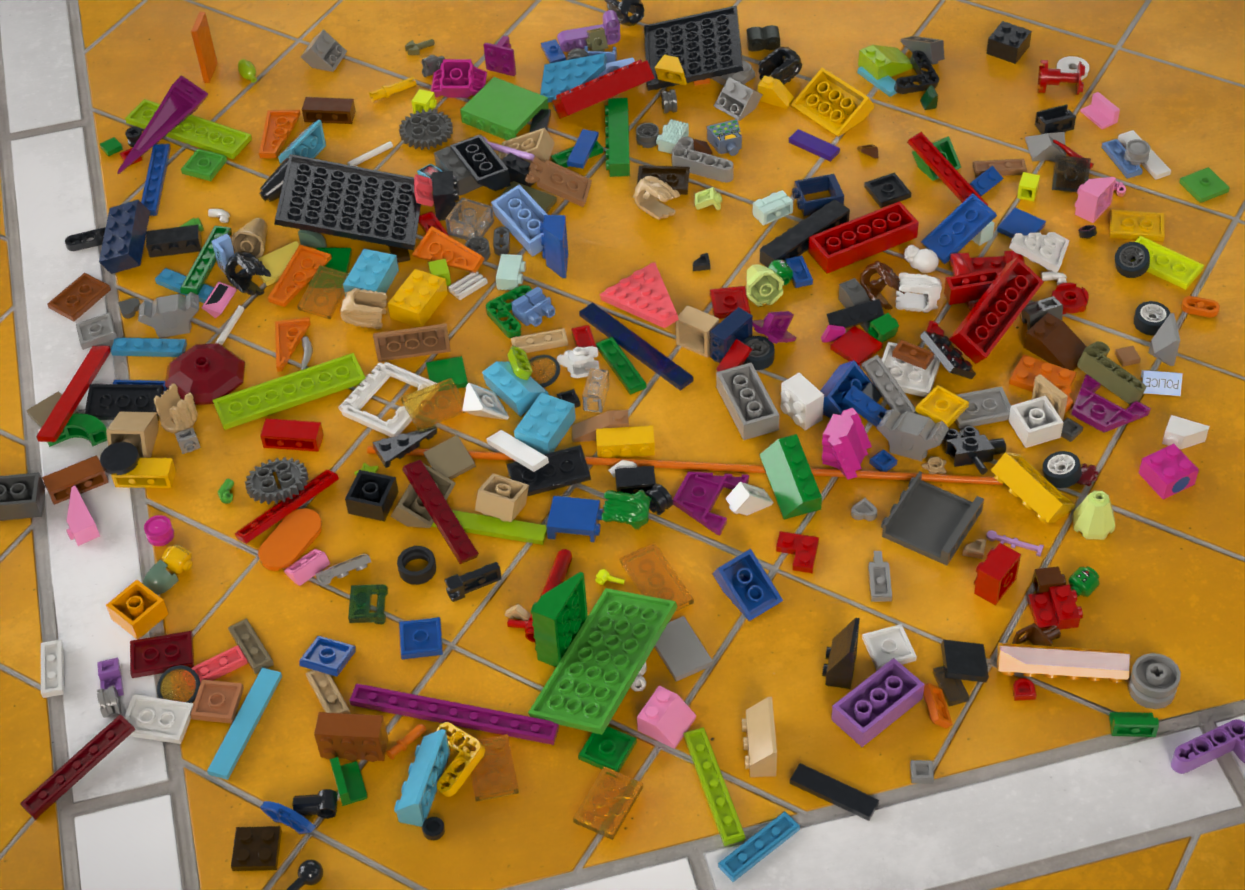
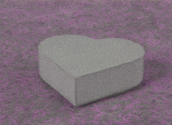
[851,498,877,521]

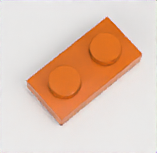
[924,683,953,729]

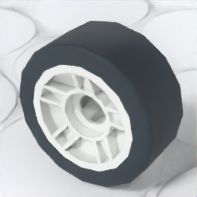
[1134,301,1170,336]
[1043,451,1082,488]

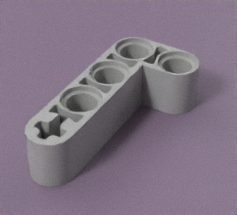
[672,137,734,183]

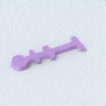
[986,530,1044,557]

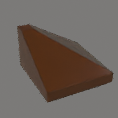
[693,139,713,155]
[857,144,879,158]

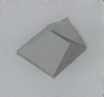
[1025,132,1066,162]
[1148,313,1180,366]

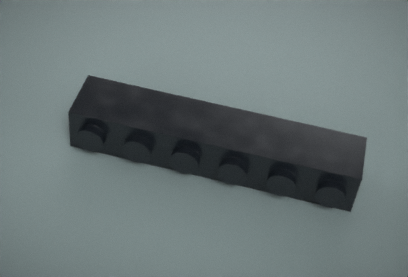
[760,199,850,268]

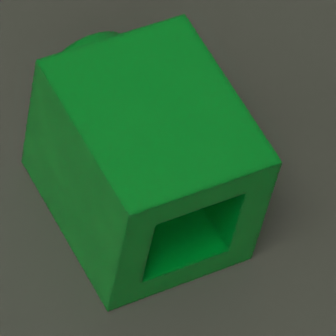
[867,313,899,343]

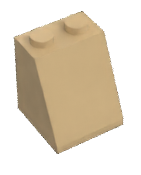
[106,412,159,458]

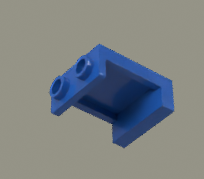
[546,496,604,543]

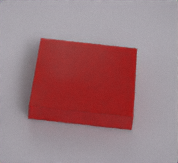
[710,286,750,319]
[830,326,883,367]

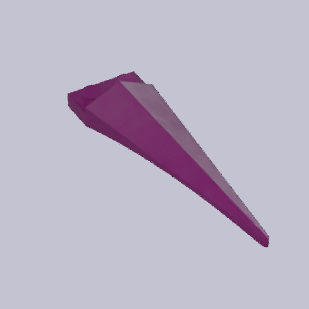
[117,75,208,174]

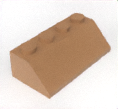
[373,324,451,362]

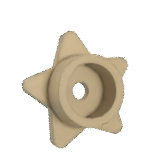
[922,456,946,474]

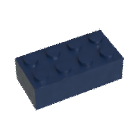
[99,200,150,274]

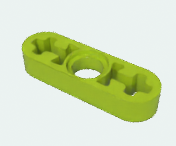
[507,346,533,380]

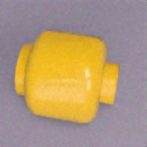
[162,545,193,574]

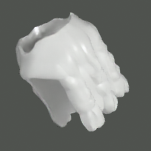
[896,272,942,313]

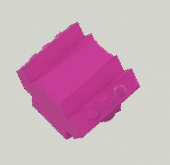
[431,59,487,98]
[822,408,872,480]

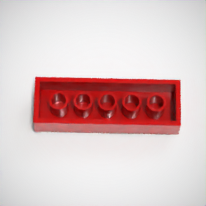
[552,59,655,119]
[809,201,919,274]
[949,257,1044,364]

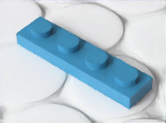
[155,268,214,303]
[111,338,187,357]

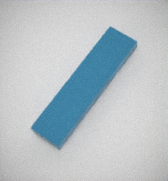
[718,811,800,882]

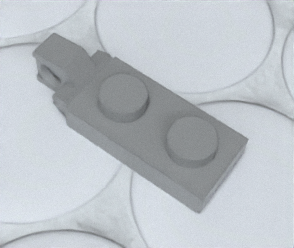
[868,551,892,602]
[315,553,371,586]

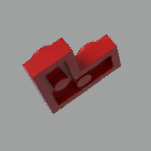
[776,531,819,573]

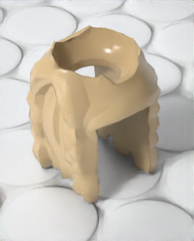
[633,176,680,220]
[340,288,387,329]
[154,383,198,434]

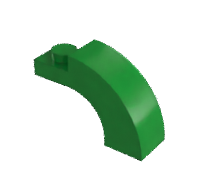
[47,413,107,447]

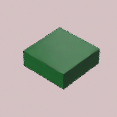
[100,137,123,156]

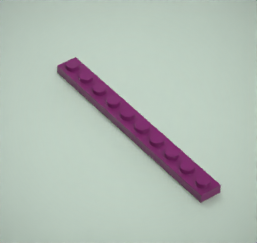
[349,683,559,745]

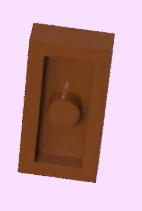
[892,340,935,370]

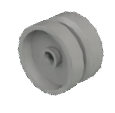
[1128,653,1181,709]

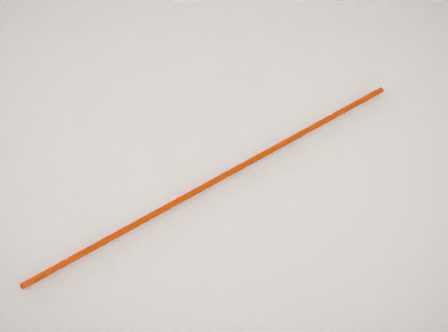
[367,446,1003,485]

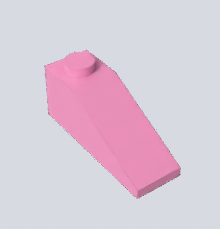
[66,486,100,546]

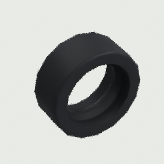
[397,546,436,585]

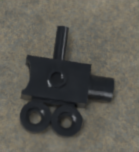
[942,426,1006,474]

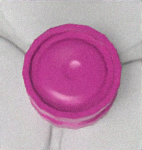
[144,515,174,546]

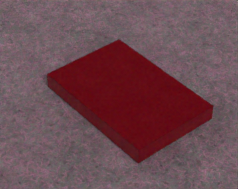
[130,631,194,678]

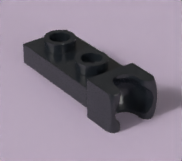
[444,562,502,602]

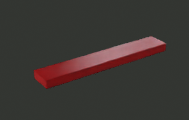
[907,132,988,206]
[235,470,339,544]

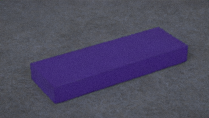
[789,129,840,162]

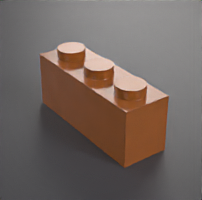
[42,455,109,505]

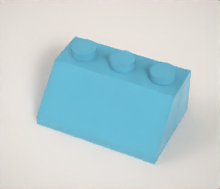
[278,120,326,164]
[482,361,549,416]

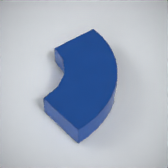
[260,801,316,834]

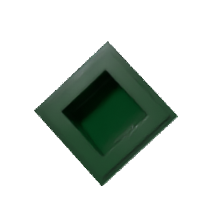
[920,85,938,110]

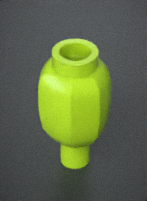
[238,59,257,83]

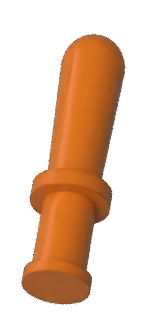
[386,724,426,760]

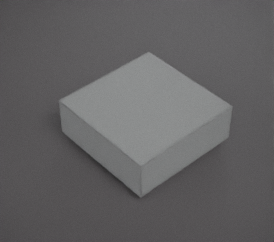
[910,760,934,784]

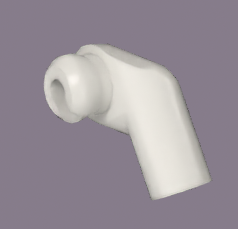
[208,209,230,223]
[1040,271,1067,285]
[608,460,637,477]

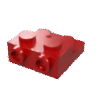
[1027,585,1083,631]

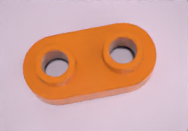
[1181,296,1220,318]

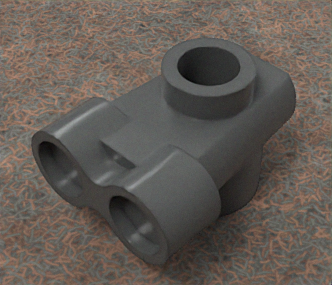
[422,55,445,77]

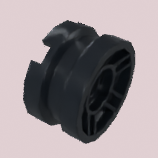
[645,484,673,515]

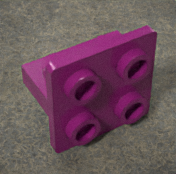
[484,36,516,76]
[753,311,796,344]

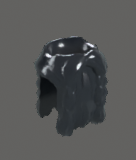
[605,0,645,26]
[758,47,802,85]
[225,252,271,296]

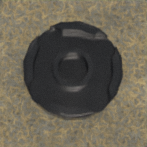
[100,442,140,475]

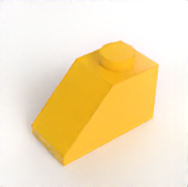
[655,55,687,85]
[757,76,794,109]

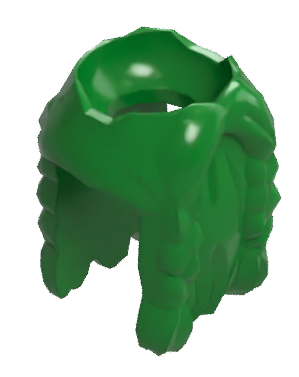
[601,490,651,530]

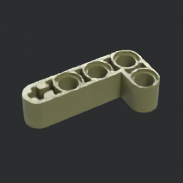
[1077,341,1146,405]

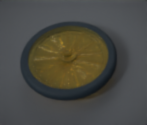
[529,355,560,388]
[157,665,200,703]

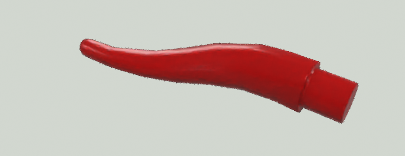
[1053,140,1094,170]

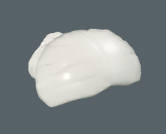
[904,245,939,273]

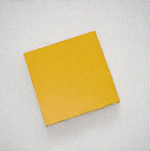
[915,385,969,427]

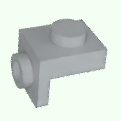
[175,427,200,454]

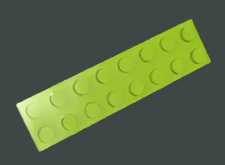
[125,99,252,159]
[213,353,366,430]

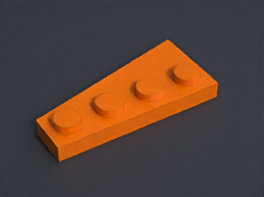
[259,110,301,159]
[268,245,332,307]

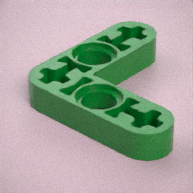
[486,285,532,338]

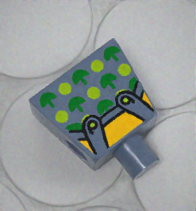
[707,119,742,156]

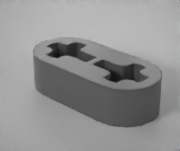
[493,227,510,256]

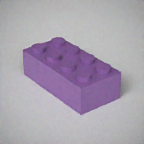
[831,658,925,747]

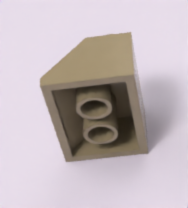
[391,463,456,528]

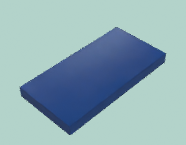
[921,193,997,264]

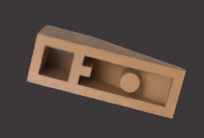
[572,410,629,442]

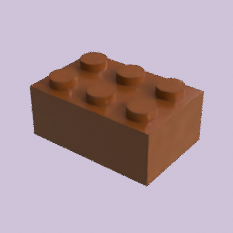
[314,712,388,762]

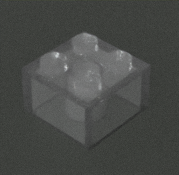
[445,198,494,240]

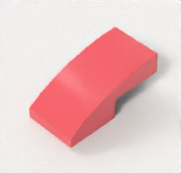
[414,174,434,207]

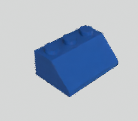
[540,215,569,278]
[820,360,876,418]

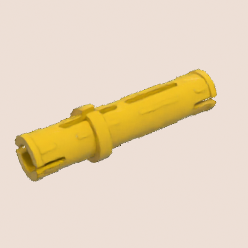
[369,76,417,102]

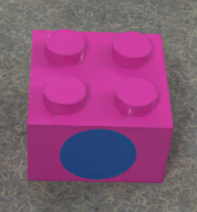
[1139,444,1199,499]

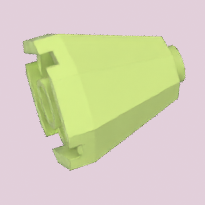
[746,264,784,306]
[1072,491,1115,540]

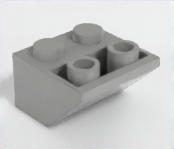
[301,30,347,72]
[714,77,763,121]

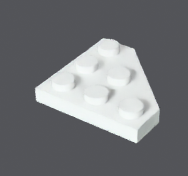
[1009,232,1070,273]

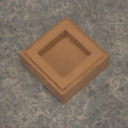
[1115,346,1141,367]

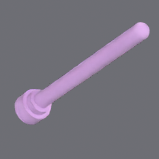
[477,135,535,161]

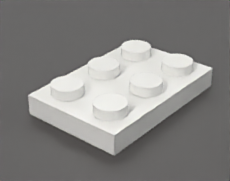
[124,694,194,744]

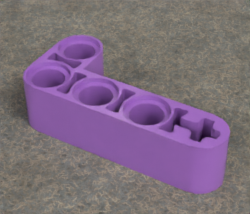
[557,10,620,52]
[1171,719,1245,774]

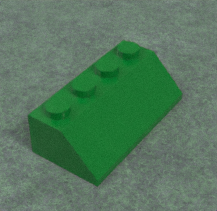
[760,434,822,520]

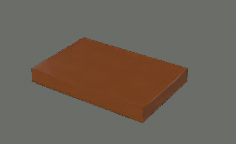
[47,272,111,322]

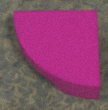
[821,325,846,342]

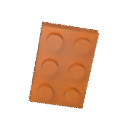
[1009,354,1077,392]

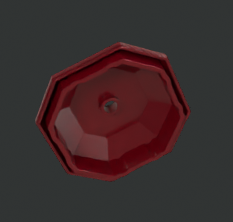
[165,343,245,405]

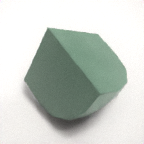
[298,230,327,248]
[142,560,179,595]

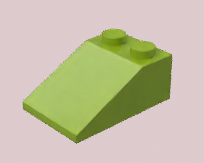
[858,45,914,80]

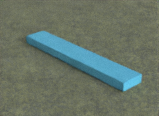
[207,668,282,780]

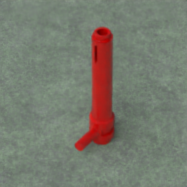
[507,549,573,643]

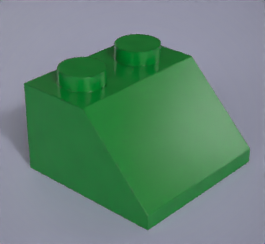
[912,136,962,181]

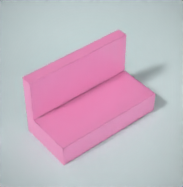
[1080,92,1120,129]

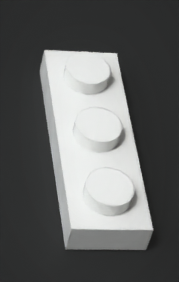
[41,639,64,698]

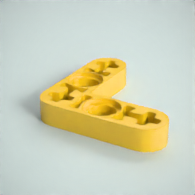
[436,722,485,797]

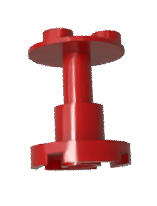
[1038,60,1085,95]

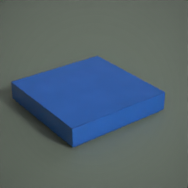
[997,208,1046,238]
[399,617,443,659]
[299,636,356,677]

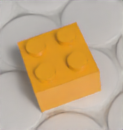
[106,580,169,640]

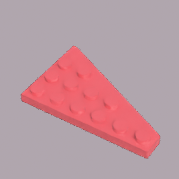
[600,262,679,328]

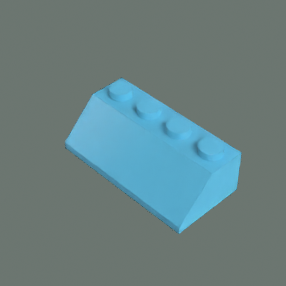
[394,729,450,827]

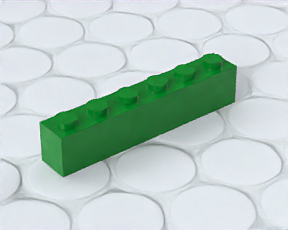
[605,98,630,177]

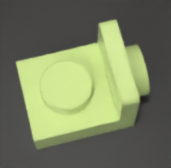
[695,187,722,210]

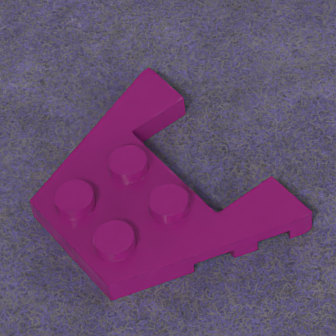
[1071,374,1151,433]
[673,472,749,536]

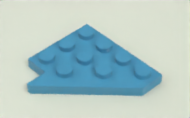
[540,53,607,111]

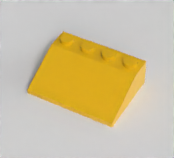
[791,67,875,137]

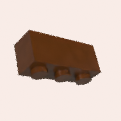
[302,97,356,124]

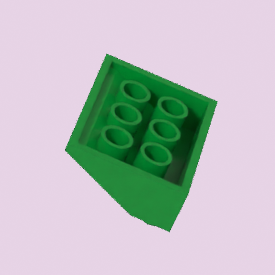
[531,572,588,667]

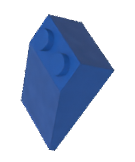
[712,549,783,621]

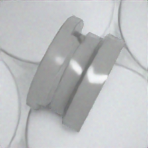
[1124,139,1151,165]
[97,685,121,718]

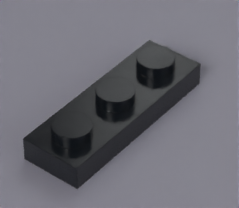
[827,299,884,328]

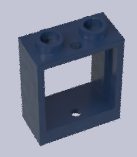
[792,174,844,216]
[710,307,753,363]

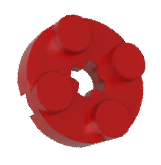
[1051,283,1089,314]

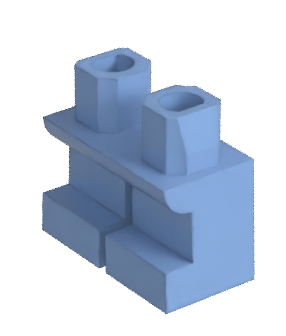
[511,286,555,327]

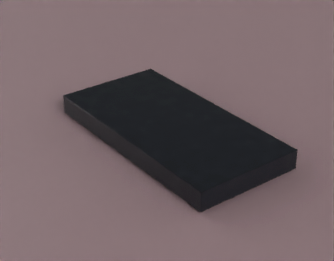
[84,384,164,421]
[506,445,591,496]

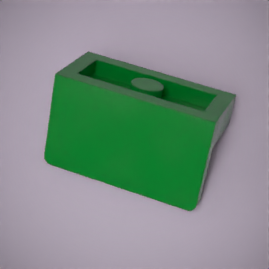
[1109,712,1159,737]
[330,757,368,806]

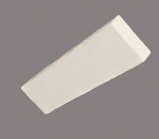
[1118,130,1171,180]
[486,430,549,472]

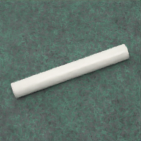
[347,141,393,166]
[215,306,245,345]

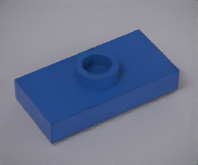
[541,39,566,63]

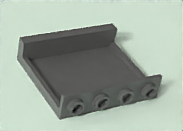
[881,471,984,566]

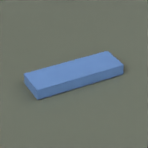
[1102,139,1143,179]

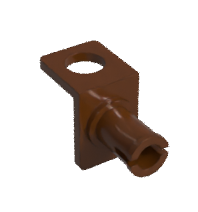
[1012,623,1061,646]

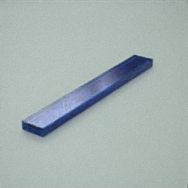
[579,302,694,391]

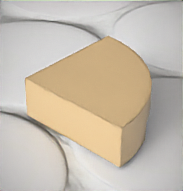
[963,539,986,559]
[504,604,531,621]

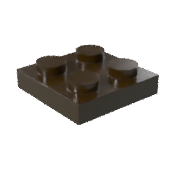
[231,826,282,871]

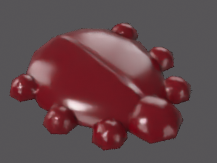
[1077,463,1099,486]

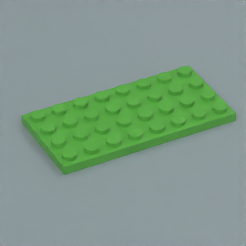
[528,588,678,735]

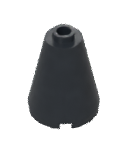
[259,158,289,202]

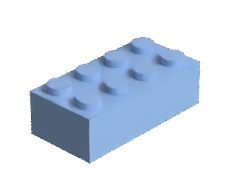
[491,184,548,257]

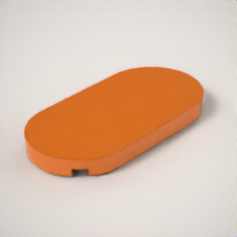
[258,509,322,571]

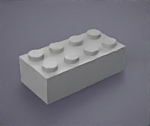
[716,362,779,440]

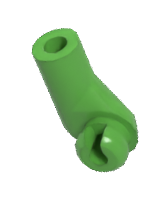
[218,479,234,504]

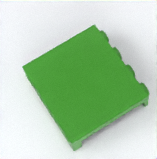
[460,77,549,140]

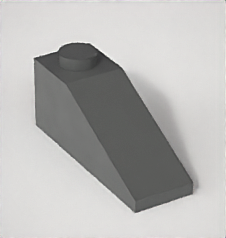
[901,36,945,64]
[838,278,871,333]

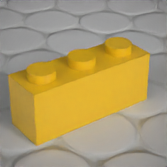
[596,425,655,458]
[111,457,176,488]

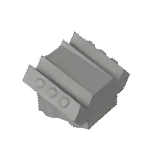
[138,292,199,338]
[877,408,949,461]

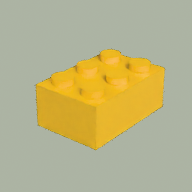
[388,269,448,328]

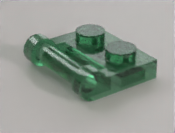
[348,584,388,624]

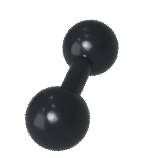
[286,860,323,890]

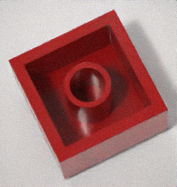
[974,543,1021,605]

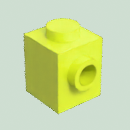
[411,89,437,114]

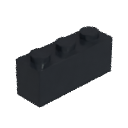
[146,225,202,258]

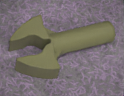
[405,39,435,55]

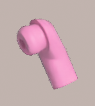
[1114,181,1126,197]

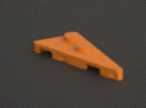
[275,317,311,372]

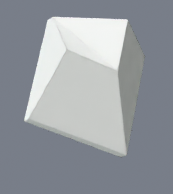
[462,383,509,420]

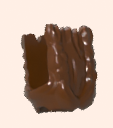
[860,261,906,310]

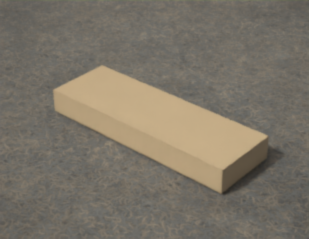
[511,329,568,353]
[305,670,351,714]

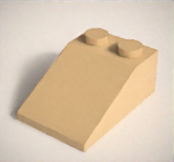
[498,128,555,163]

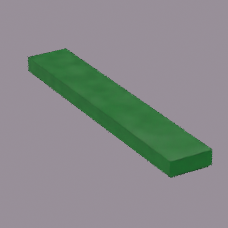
[180,226,232,295]

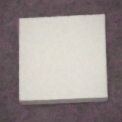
[862,624,917,670]

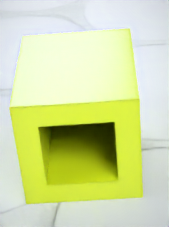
[1017,172,1040,202]

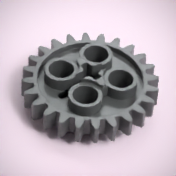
[399,109,453,150]
[245,457,309,504]

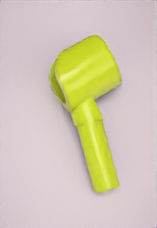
[595,569,625,585]

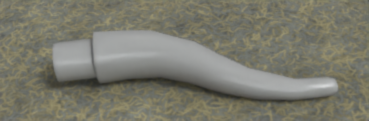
[301,337,313,370]

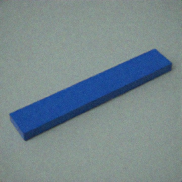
[141,144,171,216]

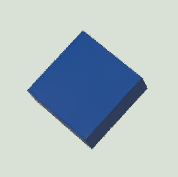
[869,449,897,472]

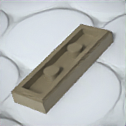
[228,618,274,674]

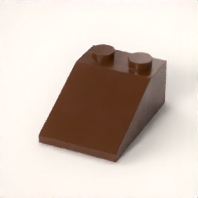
[1024,313,1087,371]

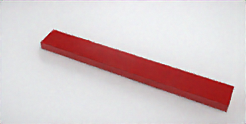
[36,346,111,442]

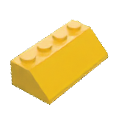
[991,452,1076,523]

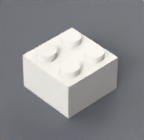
[780,373,824,430]
[1008,396,1064,448]

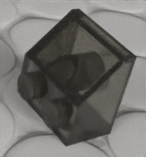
[1052,155,1091,192]

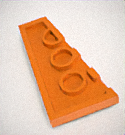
[412,226,485,273]

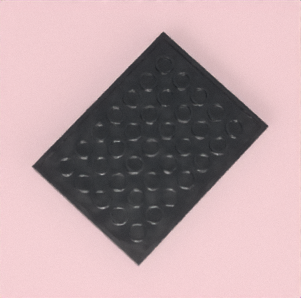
[274,154,421,250]

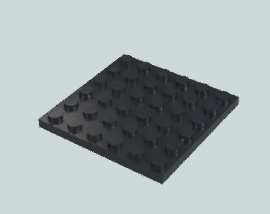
[644,6,744,91]

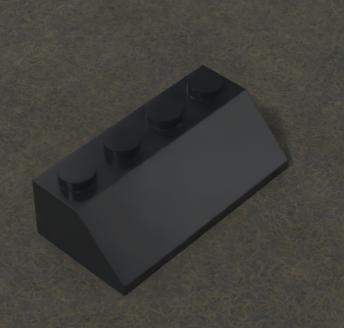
[450,134,511,191]

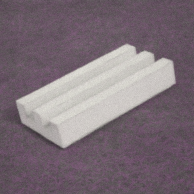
[448,271,488,300]

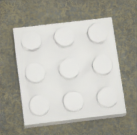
[874,342,941,397]

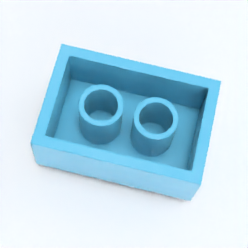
[343,249,399,297]
[514,392,576,455]

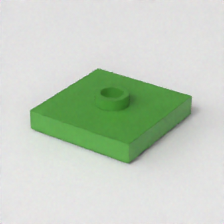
[181,149,227,181]
[1179,167,1230,203]

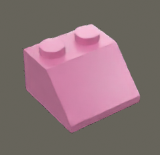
[1075,177,1116,223]
[637,686,696,749]

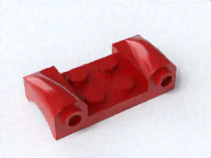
[950,251,1026,276]

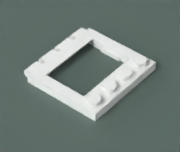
[338,362,440,437]

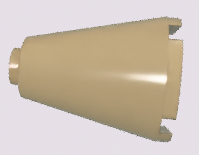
[231,218,268,259]

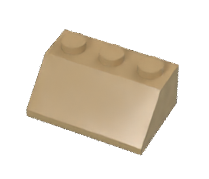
[742,697,777,777]

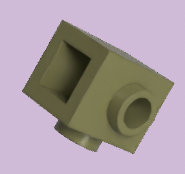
[586,27,608,52]

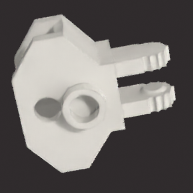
[556,346,599,378]

